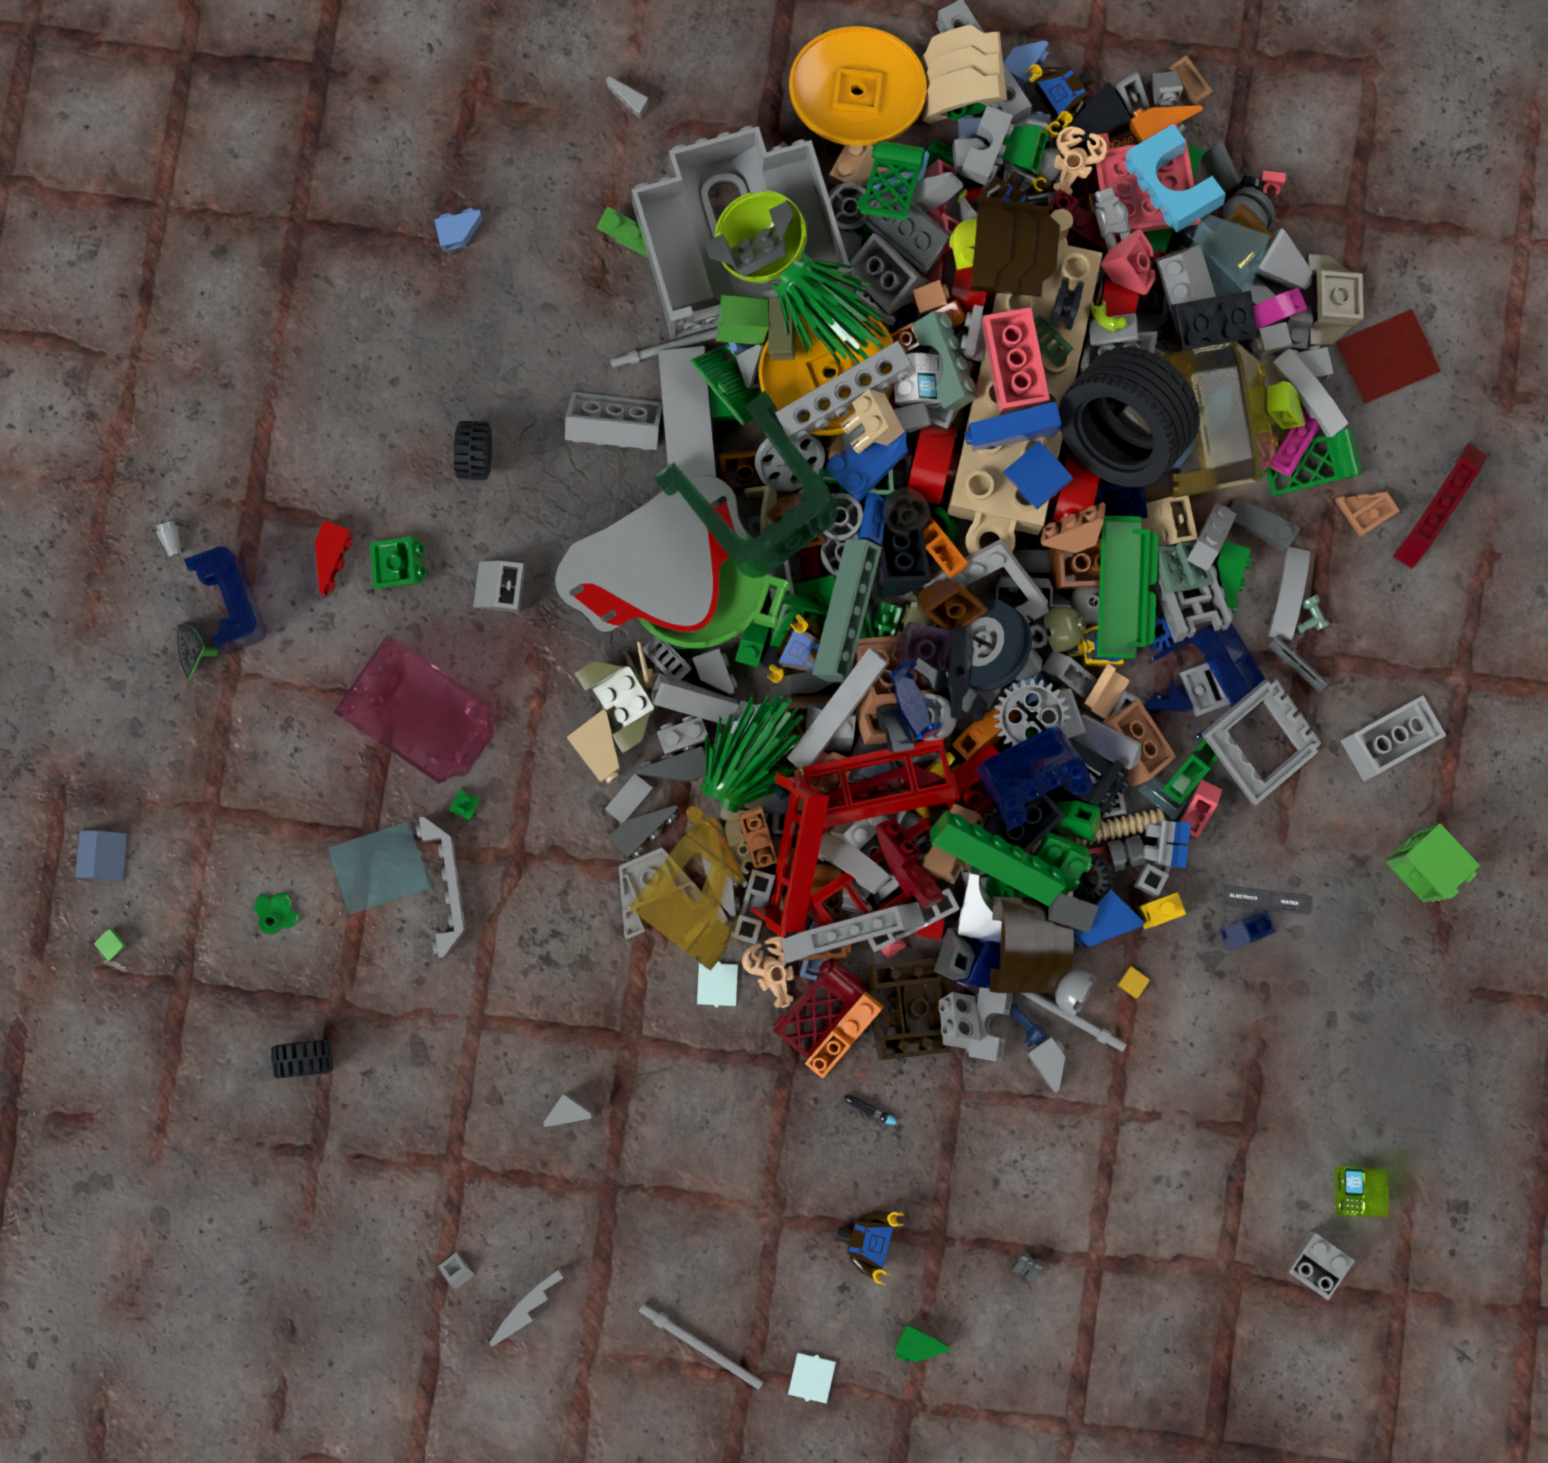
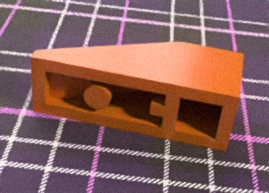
[1130,105,1203,144]

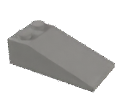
[1341,695,1446,781]

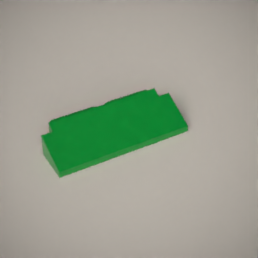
[1097,516,1159,658]

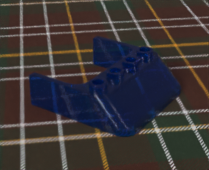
[1148,623,1265,741]

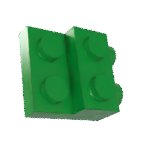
[370,536,426,590]
[1032,832,1092,894]

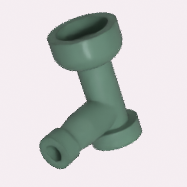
[1297,594,1330,634]

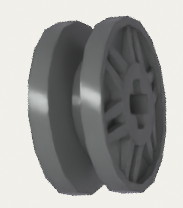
[1223,187,1275,240]

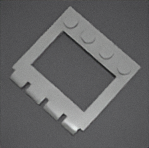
[923,539,1049,623]
[1201,678,1321,806]

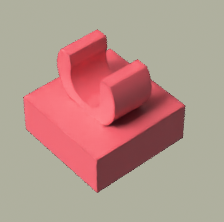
[1259,171,1286,197]

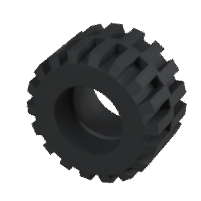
[454,420,492,480]
[271,1040,334,1079]

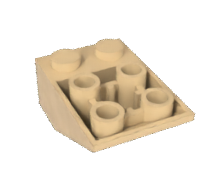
[1116,494,1198,547]

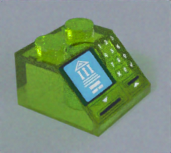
[1335,1167,1388,1217]

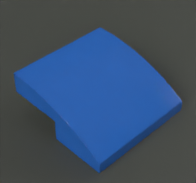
[1003,441,1073,510]

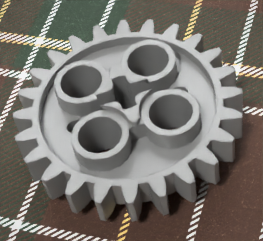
[993,678,1071,755]

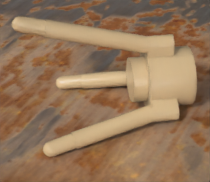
[624,641,660,689]

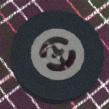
[943,599,1032,691]

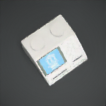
[894,353,943,407]

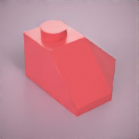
[1100,229,1156,295]

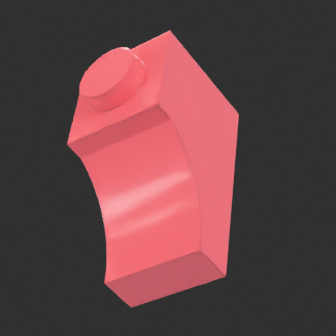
[1179,779,1222,838]

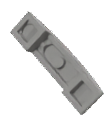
[842,402,932,448]
[1268,547,1310,642]
[818,834,890,894]

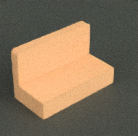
[1082,664,1129,720]

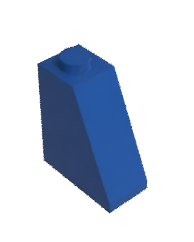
[1074,890,1145,948]

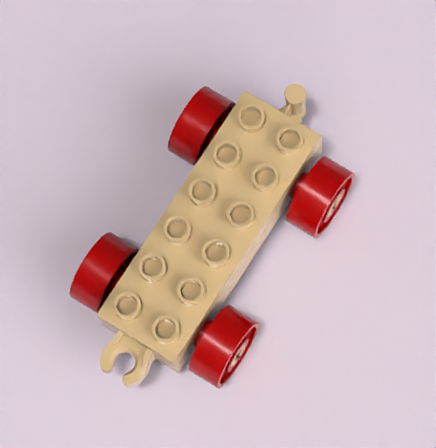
[905,209,1139,556]

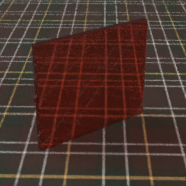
[1336,309,1441,404]

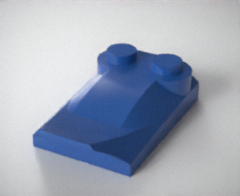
[825,429,908,502]

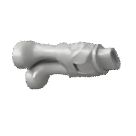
[1095,187,1131,251]

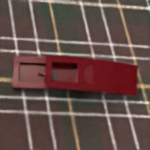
[876,818,945,909]

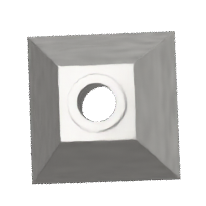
[1246,228,1313,290]

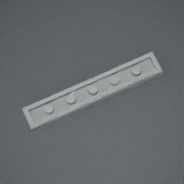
[787,648,889,772]

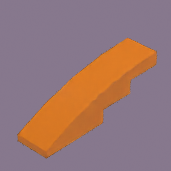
[921,511,969,579]

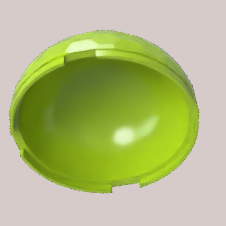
[715,191,807,283]

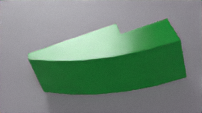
[1162,738,1218,805]

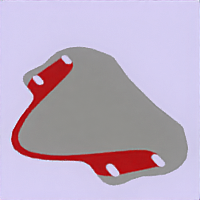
[555,476,748,632]

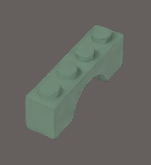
[912,311,978,411]

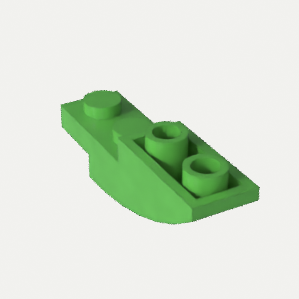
[596,206,648,257]

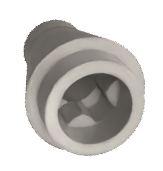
[156,521,182,557]

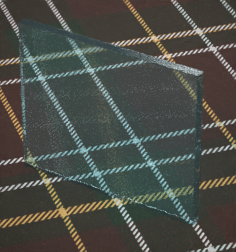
[1192,214,1270,297]
[328,821,430,915]

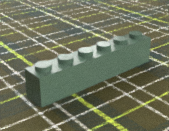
[812,539,882,682]

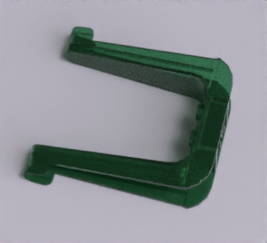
[653,391,838,578]

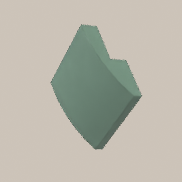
[1158,541,1213,592]

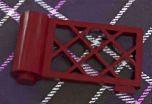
[773,958,869,1059]

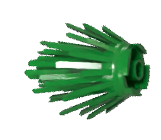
[771,252,887,365]
[700,693,805,813]

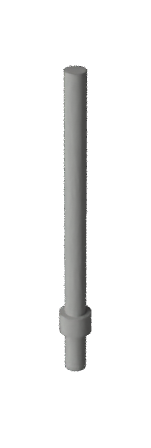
[610,328,717,368]
[1020,993,1127,1052]
[639,1303,764,1390]

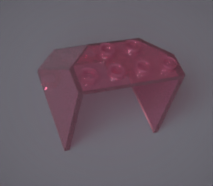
[333,635,493,784]

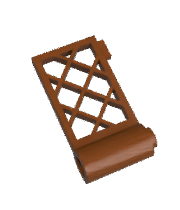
[797,863,851,961]

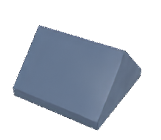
[75,831,127,881]

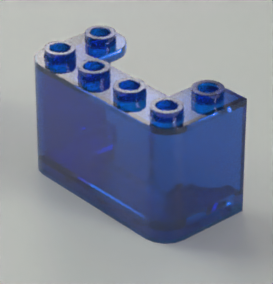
[184,546,267,654]
[977,727,1094,831]

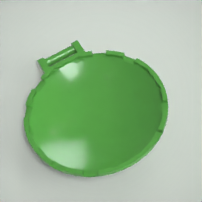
[638,529,791,648]

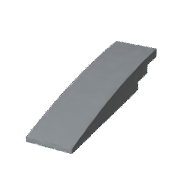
[658,346,719,508]

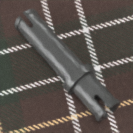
[1267,635,1329,693]

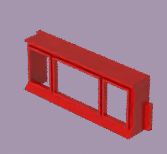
[800,738,960,828]
[751,773,830,937]
[808,817,939,927]

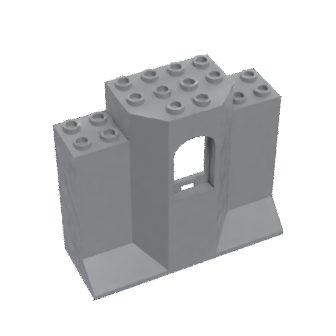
[632,126,851,340]

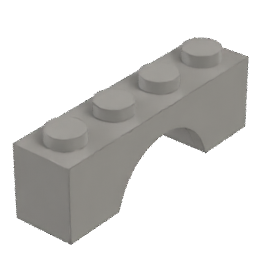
[867,888,959,953]

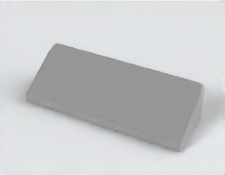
[1073,714,1142,770]

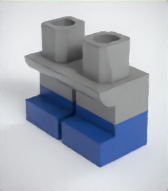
[1143,820,1191,869]

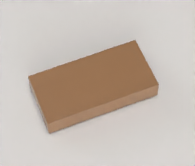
[1167,55,1213,106]

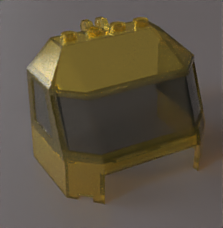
[1160,341,1278,498]

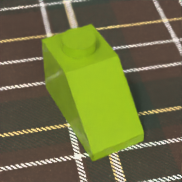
[1267,381,1305,429]

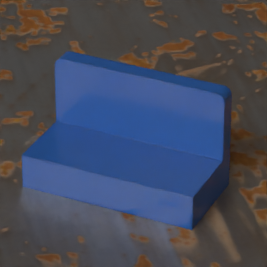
[857,492,888,545]

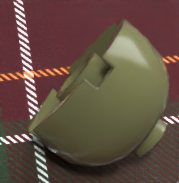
[896,591,936,640]
[1044,607,1086,653]

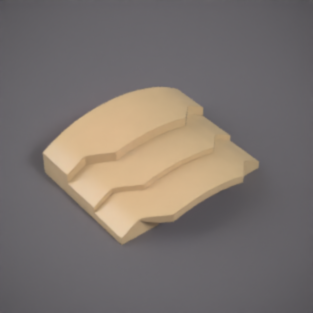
[920,24,1007,124]

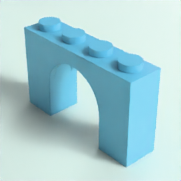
[1124,124,1225,232]

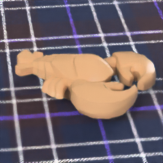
[1053,126,1108,195]
[742,936,794,1008]

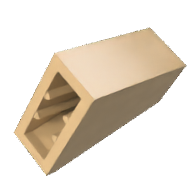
[567,709,620,784]

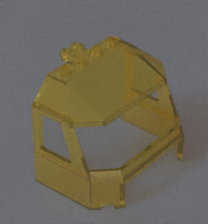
[628,805,747,971]

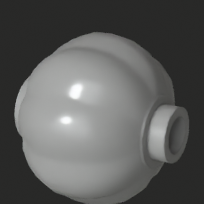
[1035,147,1065,189]

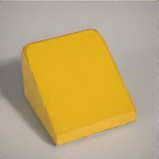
[1117,966,1150,999]

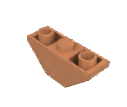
[913,280,950,315]
[1041,502,1106,553]
[738,806,778,870]

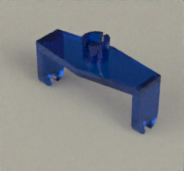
[890,659,943,741]

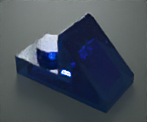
[1143,681,1193,712]

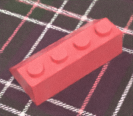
[981,307,1050,415]

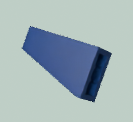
[965,402,1061,451]

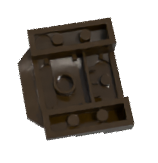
[970,196,1060,297]
[989,896,1074,993]
[868,958,952,1060]

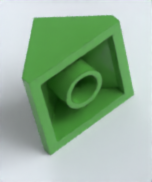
[716,294,769,345]

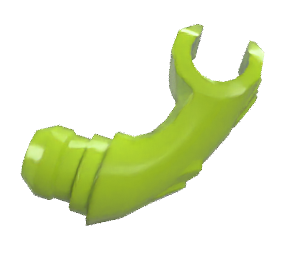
[1090,301,1127,333]

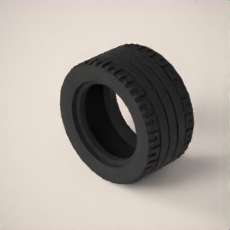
[1059,347,1200,487]

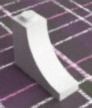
[957,865,1001,942]

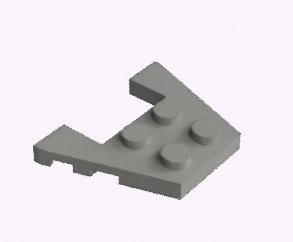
[619,847,710,940]

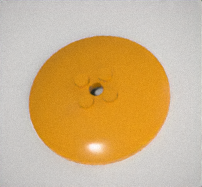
[789,26,927,146]
[759,311,894,435]

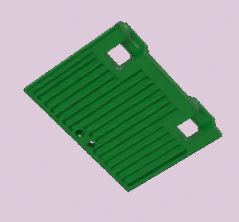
[690,343,771,425]

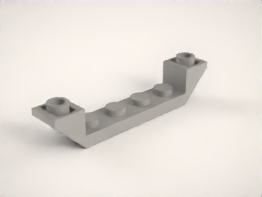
[416,817,466,958]
[781,902,925,963]

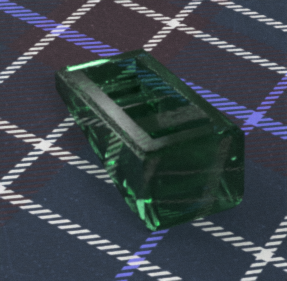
[1034,315,1074,367]

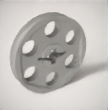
[755,429,825,491]

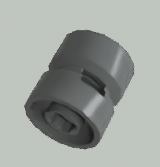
[1106,835,1147,872]

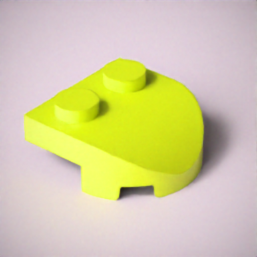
[950,218,977,270]

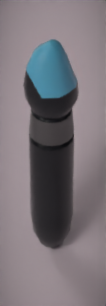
[844,1095,896,1125]

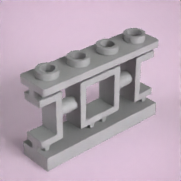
[1153,540,1233,643]

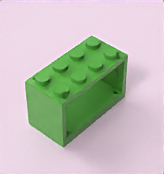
[1385,823,1480,903]

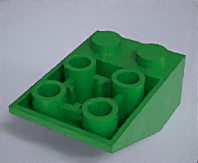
[768,593,829,647]

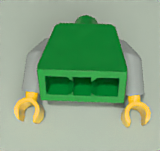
[1002,118,1061,192]

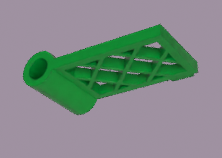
[857,140,925,221]
[1261,426,1363,497]

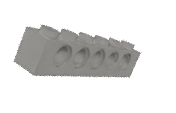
[936,0,1032,125]
[775,341,916,442]

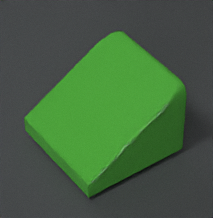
[94,928,128,962]

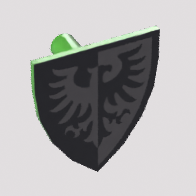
[177,624,218,680]

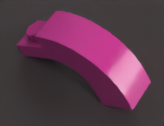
[1230,288,1307,343]

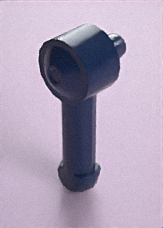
[1010,1003,1047,1047]

